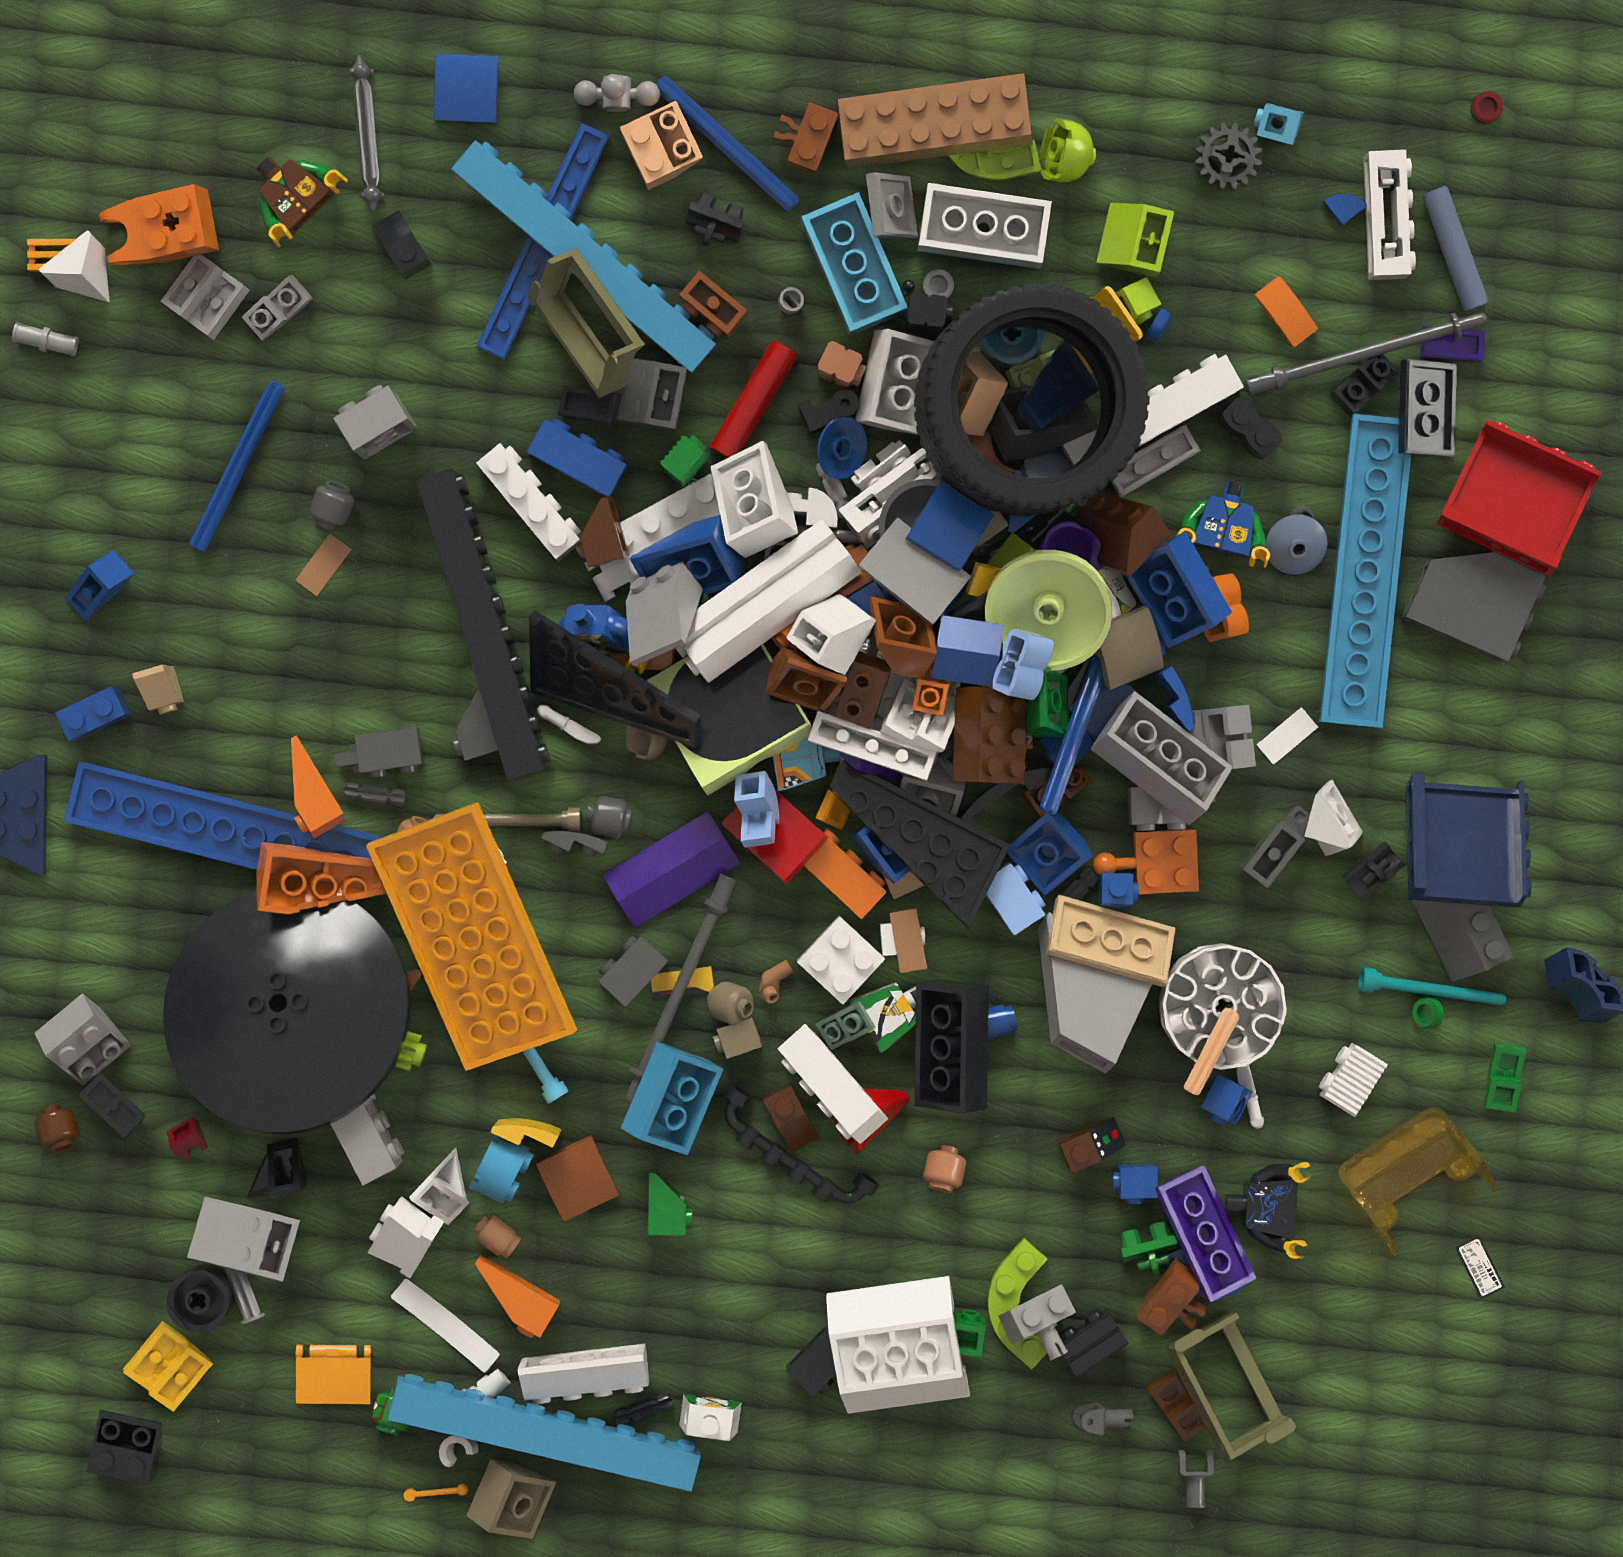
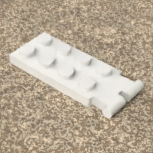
[575,474,720,602]

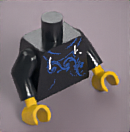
[1225,1162,1311,1259]

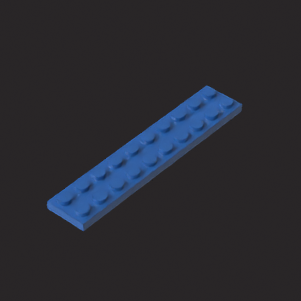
[64,761,382,870]

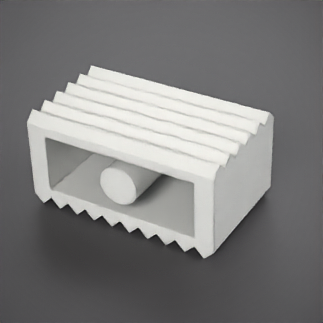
[1319,1043,1388,1117]

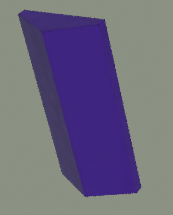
[603,811,741,928]
[1155,1165,1256,1303]

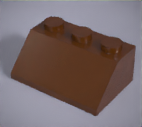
[1077,491,1171,577]

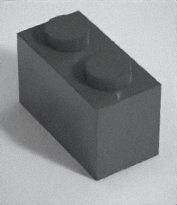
[598,935,669,1007]

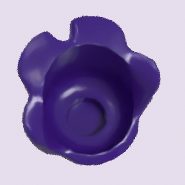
[1040,521,1101,571]

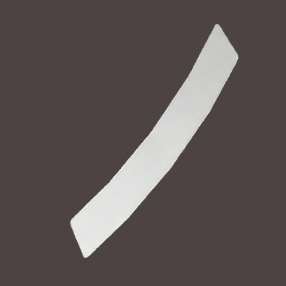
[391,1279,499,1373]

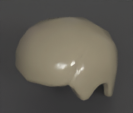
[625,725,668,760]

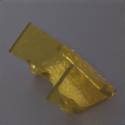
[1339,1107,1498,1257]

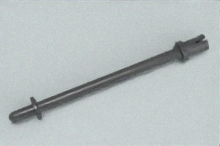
[1245,312,1488,397]
[625,873,738,1104]

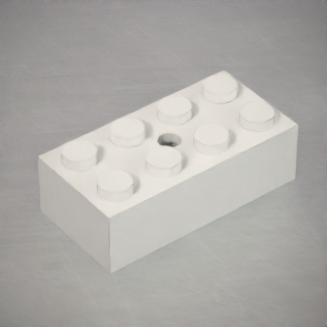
[917,183,1052,269]

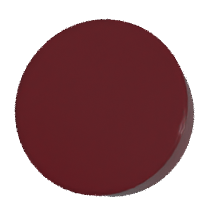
[1470,91,1503,124]

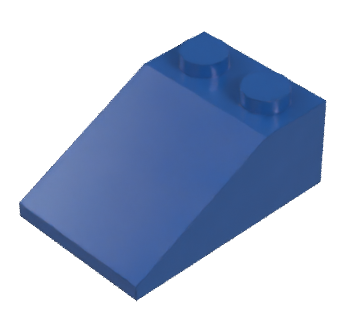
[630,515,746,596]

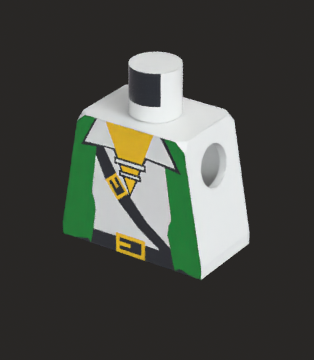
[850,982,916,1053]
[679,1394,742,1441]

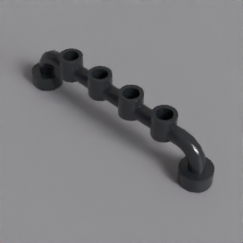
[724,1084,880,1204]

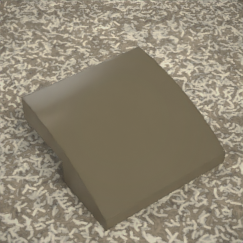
[1095,605,1164,690]

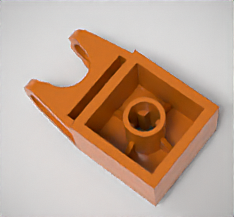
[99,184,219,266]

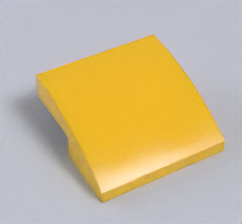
[491,1118,562,1148]
[123,1321,213,1412]

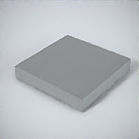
[866,172,918,240]

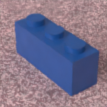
[527,418,628,497]

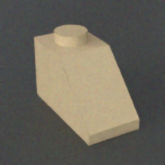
[132,665,184,715]

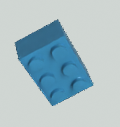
[621,1042,724,1155]

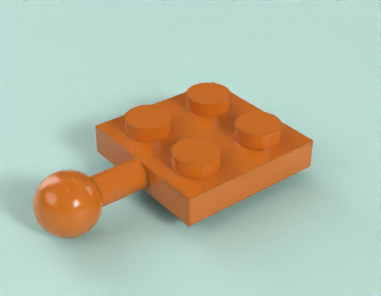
[1093,829,1199,894]

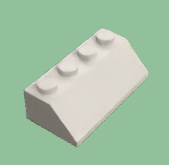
[518,1344,649,1404]

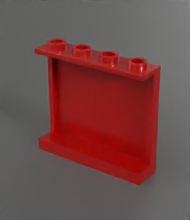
[1436,420,1602,578]

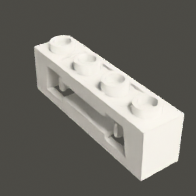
[1363,150,1416,280]
[839,448,951,549]

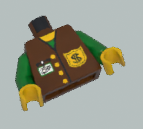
[257,157,348,247]

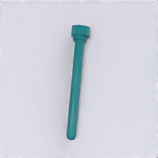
[1358,967,1507,1005]

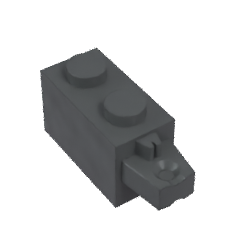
[334,727,425,778]
[1238,805,1310,888]

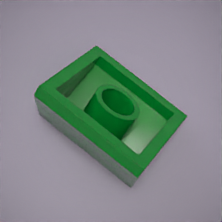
[1026,666,1069,738]

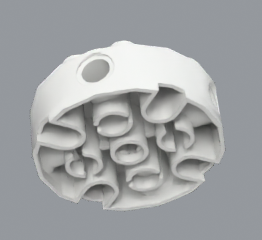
[1158,943,1287,1070]

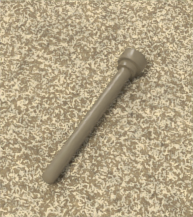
[433,808,582,832]

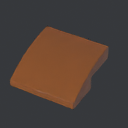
[535,1135,620,1221]

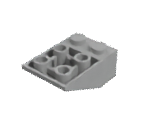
[187,1197,300,1282]

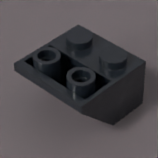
[86,1410,162,1485]

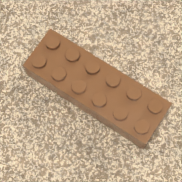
[838,73,1033,169]

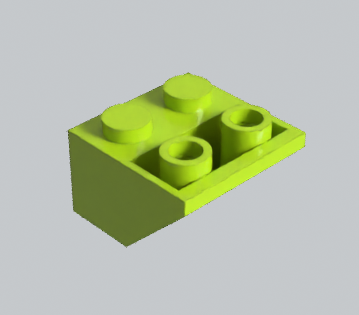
[1096,203,1174,278]

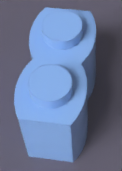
[993,629,1054,700]

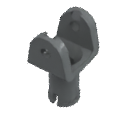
[1071,1402,1133,1436]
[1177,1450,1214,1508]

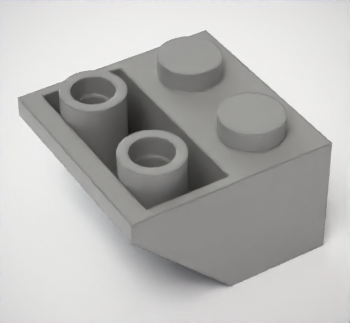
[35,993,131,1085]

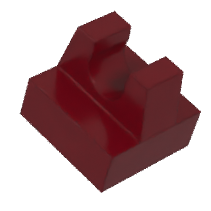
[167,1116,208,1160]

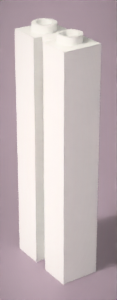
[676,519,862,683]

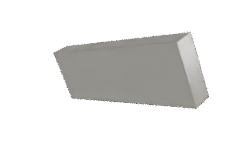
[1111,424,1201,497]

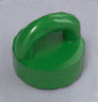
[1412,998,1444,1029]

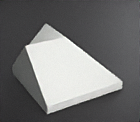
[1305,780,1363,856]

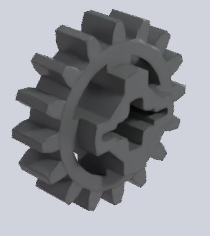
[1194,122,1262,192]

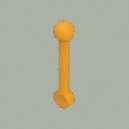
[404,1484,468,1502]

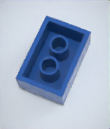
[1127,531,1232,648]

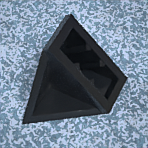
[247,1138,307,1197]

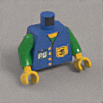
[1176,481,1270,568]

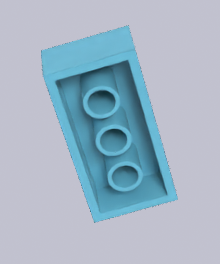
[801,192,908,337]

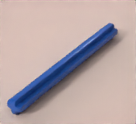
[656,76,799,212]
[190,381,285,552]
[1040,653,1103,814]

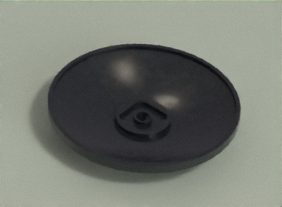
[163,891,411,1134]

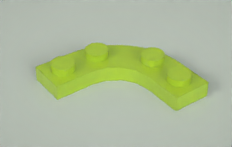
[947,140,1041,181]
[988,1237,1048,1369]

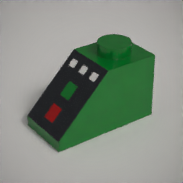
[648,1169,693,1236]

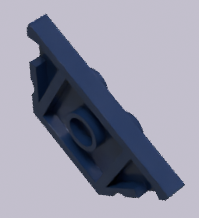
[0,755,47,874]

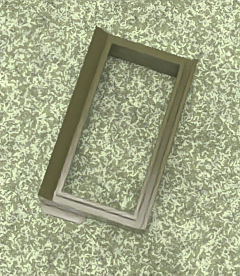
[527,248,645,398]
[1165,1310,1296,1460]

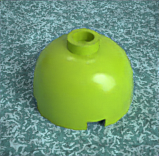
[1039,118,1096,182]

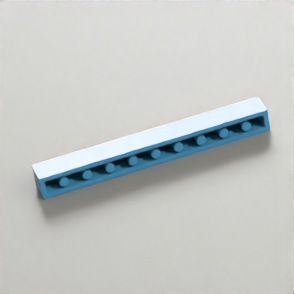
[451,140,716,374]
[388,1374,701,1491]

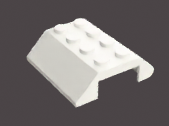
[808,638,962,781]

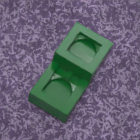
[1484,1042,1527,1113]

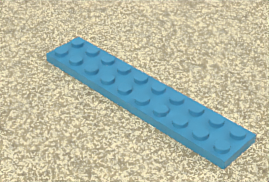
[1319,414,1411,728]

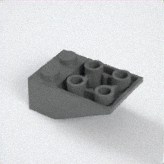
[590,359,688,433]

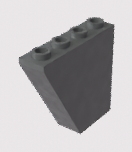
[1401,552,1546,663]

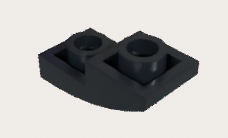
[1330,354,1400,417]

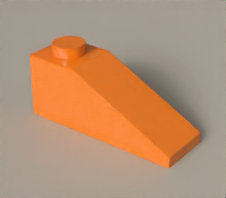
[291,735,345,839]
[475,1254,560,1338]

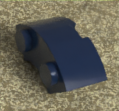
[1544,947,1623,1023]

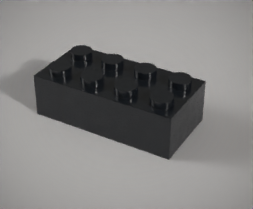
[914,979,989,1114]

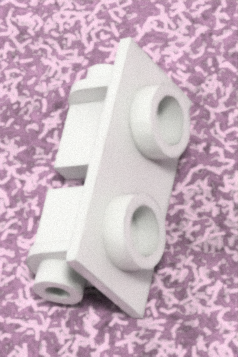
[851,440,912,492]

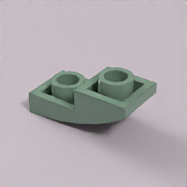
[816,1001,876,1050]

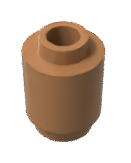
[473,1214,521,1258]

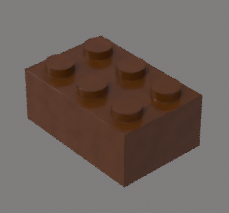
[953,687,1027,784]

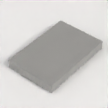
[858,517,971,626]

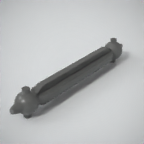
[348,56,384,211]

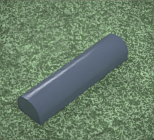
[1422,186,1488,313]

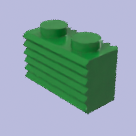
[660,435,708,488]

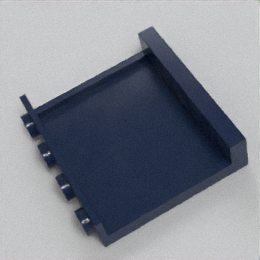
[1406,773,1532,908]

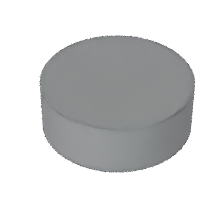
[923,269,954,299]

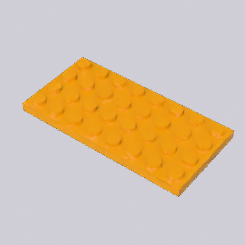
[366,802,577,1071]

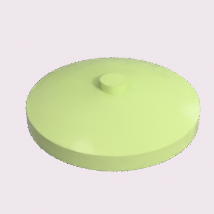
[985,550,1112,671]

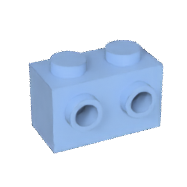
[986,862,1046,935]

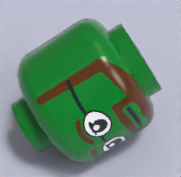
[370,1387,410,1436]

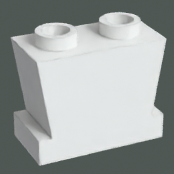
[368,1196,444,1278]

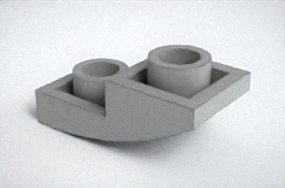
[242,275,313,340]

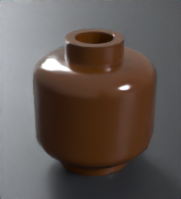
[34,1104,80,1153]

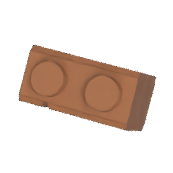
[817,341,866,389]

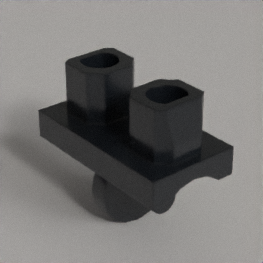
[686,192,744,247]
[1342,841,1405,901]

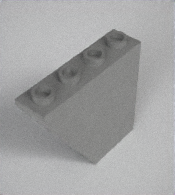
[1038,912,1152,1074]

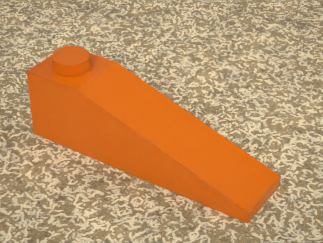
[256,842,386,914]

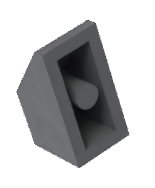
[453,691,498,761]

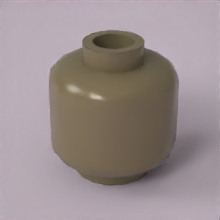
[707,981,754,1025]

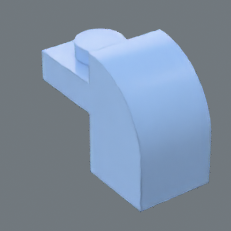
[734,771,780,847]

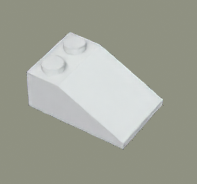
[711,441,798,558]

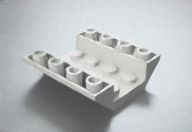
[826,1276,970,1414]

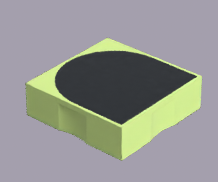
[646,644,812,796]

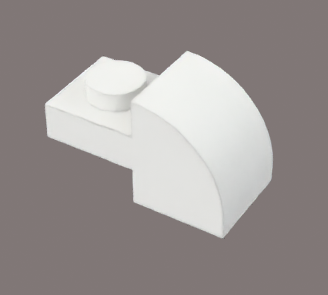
[787,488,838,529]

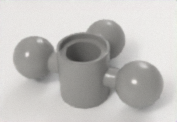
[574,74,660,112]

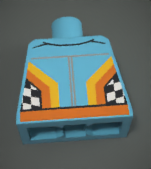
[773,737,842,791]

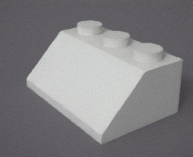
[855,329,935,435]

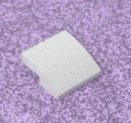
[880,678,955,752]

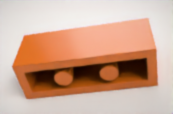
[804,828,887,919]

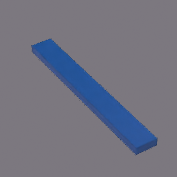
[476,123,610,361]

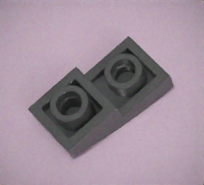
[541,831,609,856]

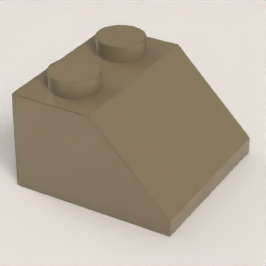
[467,1459,556,1539]

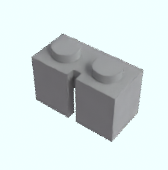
[1202,705,1256,769]

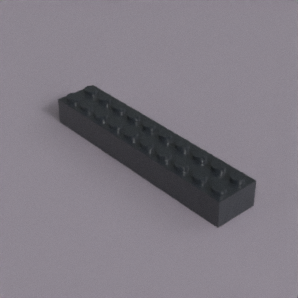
[416,468,551,780]

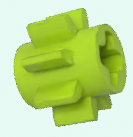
[395,1031,427,1071]

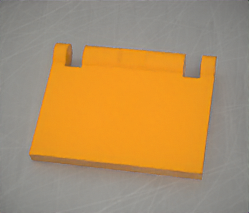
[296,1345,372,1404]

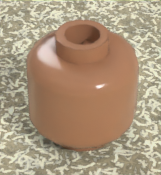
[923,1145,966,1193]

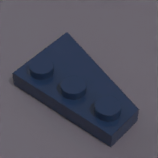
[1017,340,1099,433]

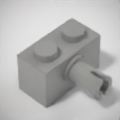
[998,1284,1076,1361]

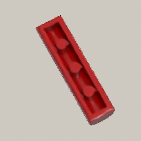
[709,340,799,458]

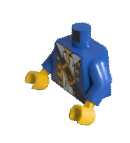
[558,603,648,675]

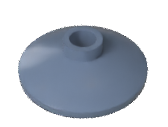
[1266,514,1327,575]

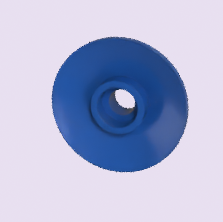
[817,417,867,479]

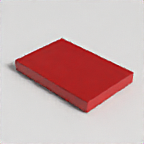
[721,789,828,884]

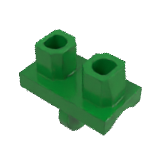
[1121,1221,1178,1276]

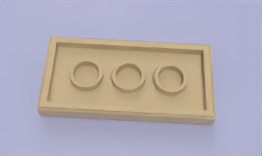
[1046,895,1175,987]

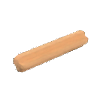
[1184,1008,1239,1095]

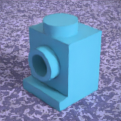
[1254,103,1304,145]

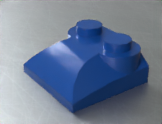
[1007,812,1092,895]

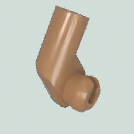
[759,960,794,1004]

